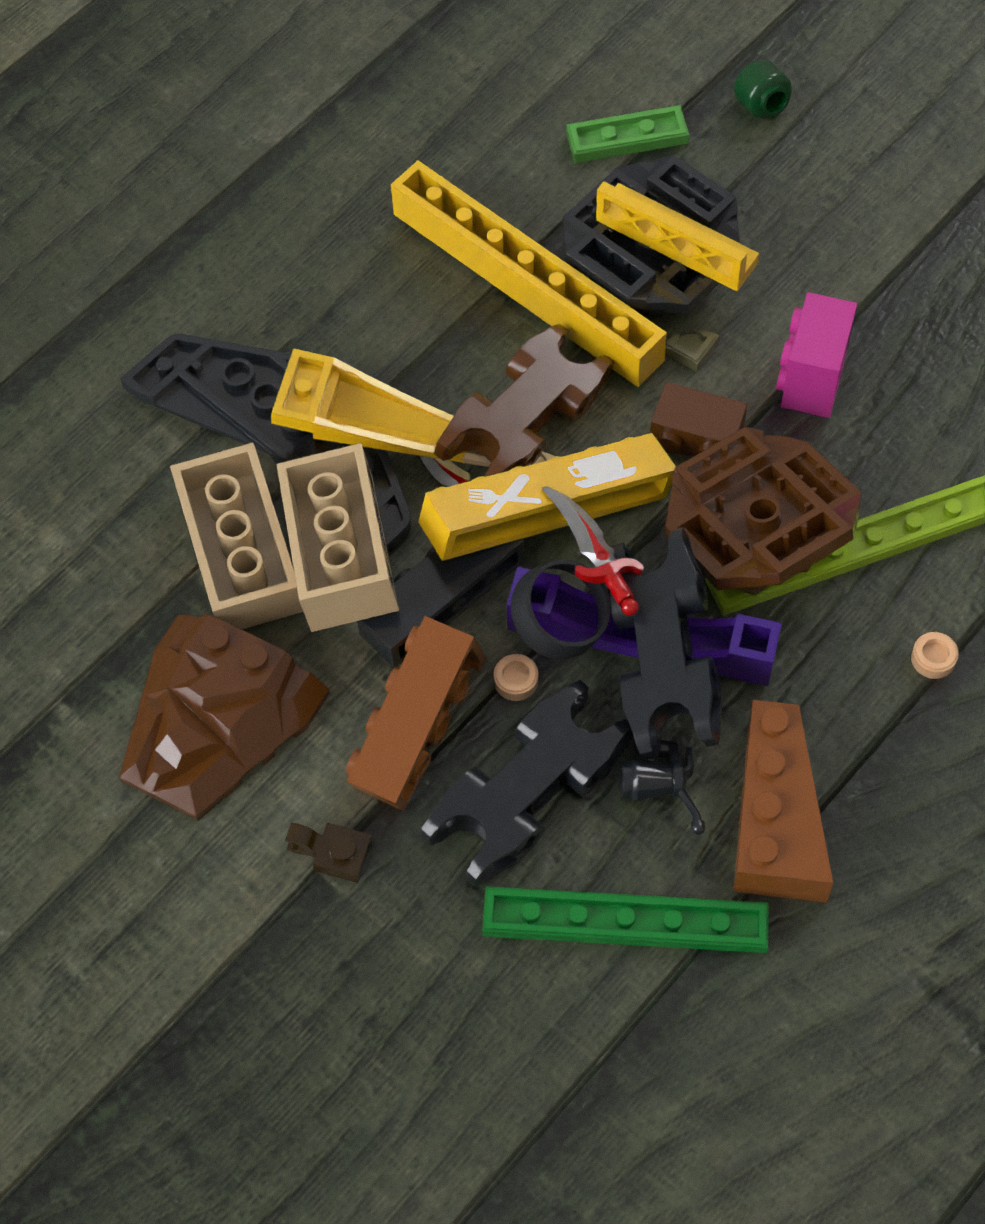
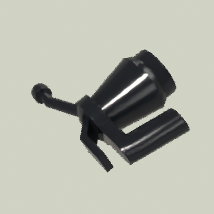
[619,739,705,835]

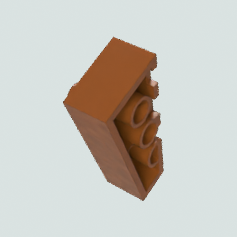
[346,616,486,811]
[733,700,833,903]

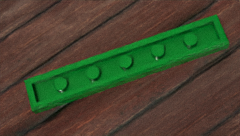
[482,886,769,953]

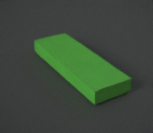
[566,105,689,163]

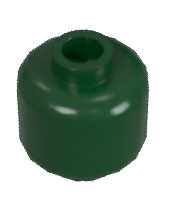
[734,60,792,119]

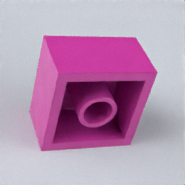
[776,292,857,418]

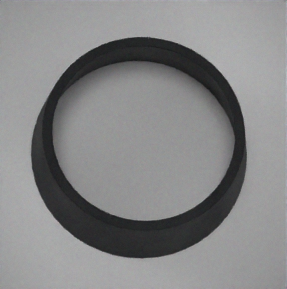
[511,559,611,660]

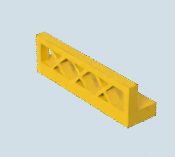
[596,181,760,292]

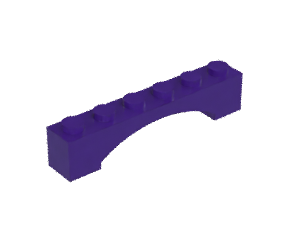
[506,567,782,686]

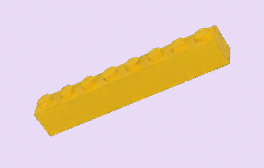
[391,160,667,387]

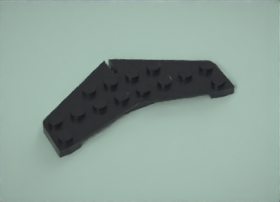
[120,334,411,553]

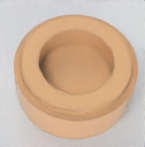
[911,632,959,679]
[494,654,538,701]

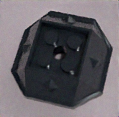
[563,155,740,316]

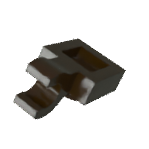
[285,823,372,883]

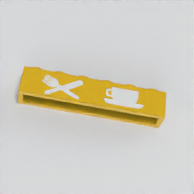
[418,433,676,561]

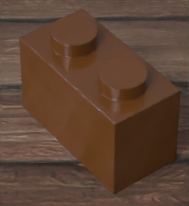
[650,382,748,457]

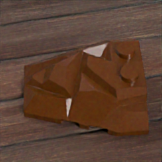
[119,614,330,820]

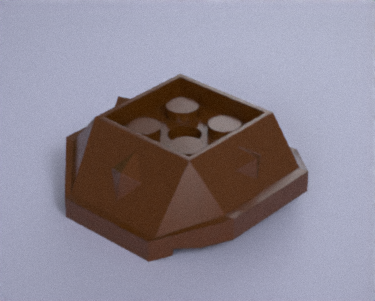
[665,426,862,596]

